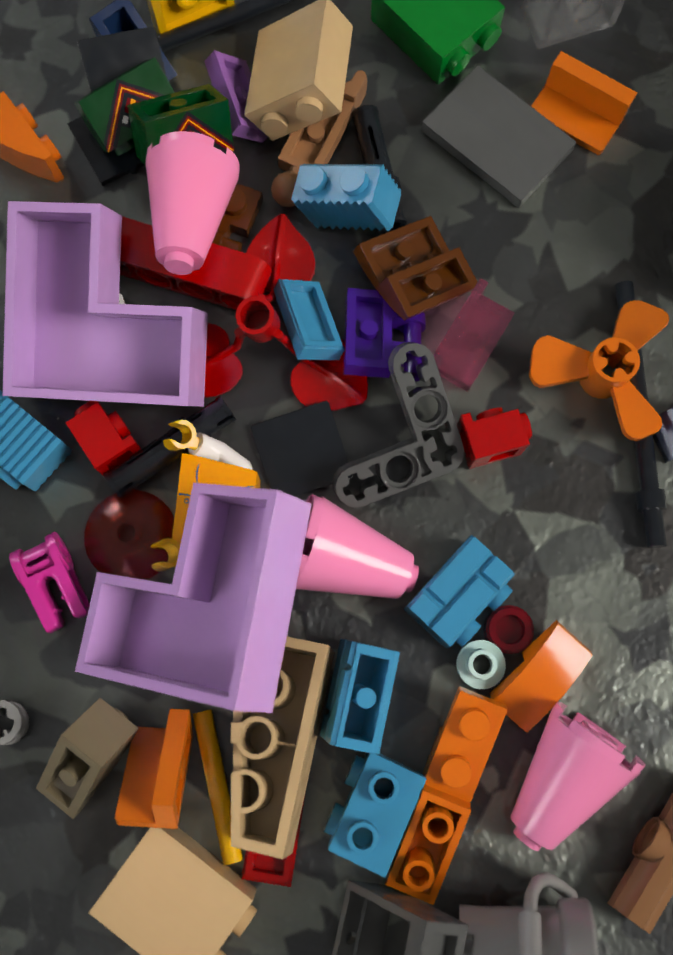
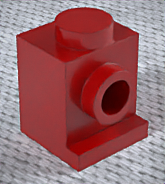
[65,401,142,476]
[456,407,532,469]

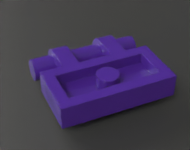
[343,288,426,382]

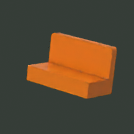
[531,51,637,155]
[115,709,193,829]

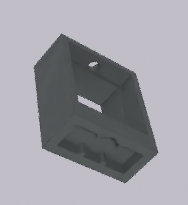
[332,880,468,955]

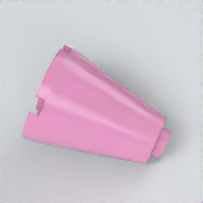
[146,131,240,275]
[296,494,419,599]
[511,702,645,851]

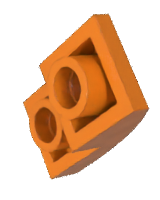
[490,620,593,733]

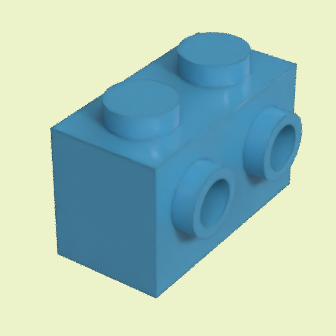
[323,753,427,878]

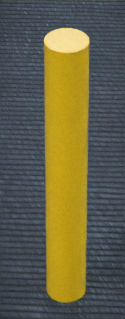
[192,709,243,865]

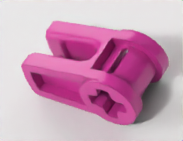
[9,532,90,633]

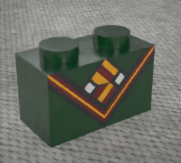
[73,57,175,156]
[127,84,234,166]

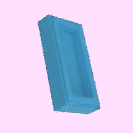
[274,279,345,360]

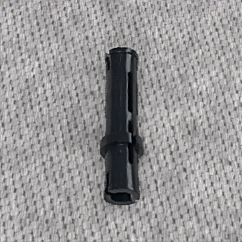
[352,104,407,234]
[103,396,236,499]

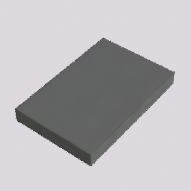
[421,65,576,208]

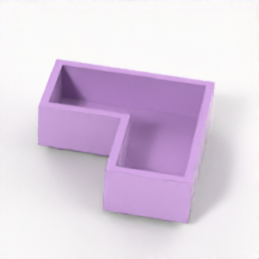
[2,201,208,407]
[75,482,312,713]

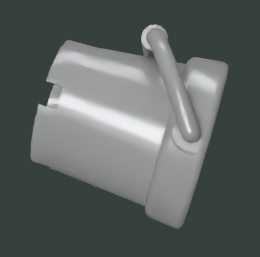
[459,872,598,955]

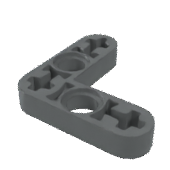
[332,342,464,508]

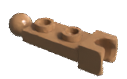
[271,70,367,208]

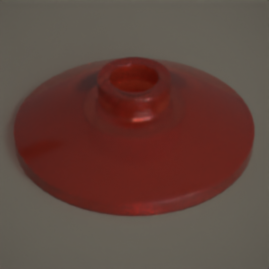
[84,490,175,580]

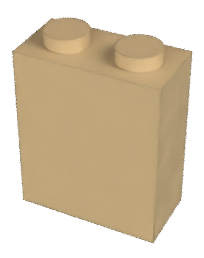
[244,0,353,141]
[89,827,258,955]

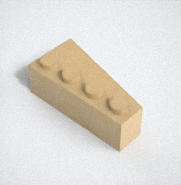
[231,637,335,859]

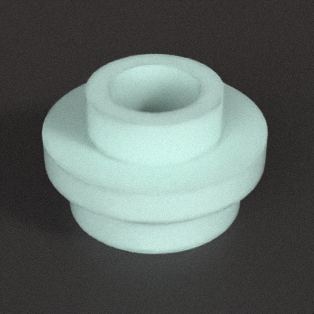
[456,640,506,689]

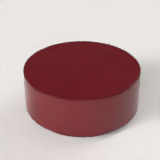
[483,605,534,654]

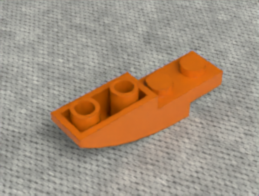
[0,91,64,183]
[385,686,508,905]

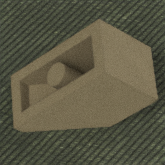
[36,698,138,819]

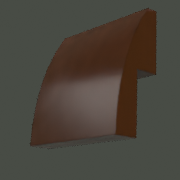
[353,216,480,321]

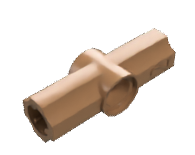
[607,793,673,934]

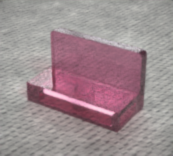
[434,278,515,392]

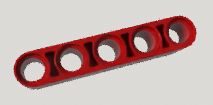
[120,216,272,310]

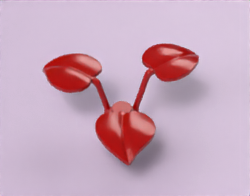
[204,213,368,411]

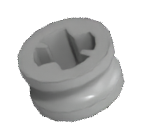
[0,700,29,745]

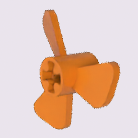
[529,300,669,441]

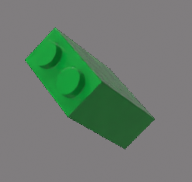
[371,0,505,85]

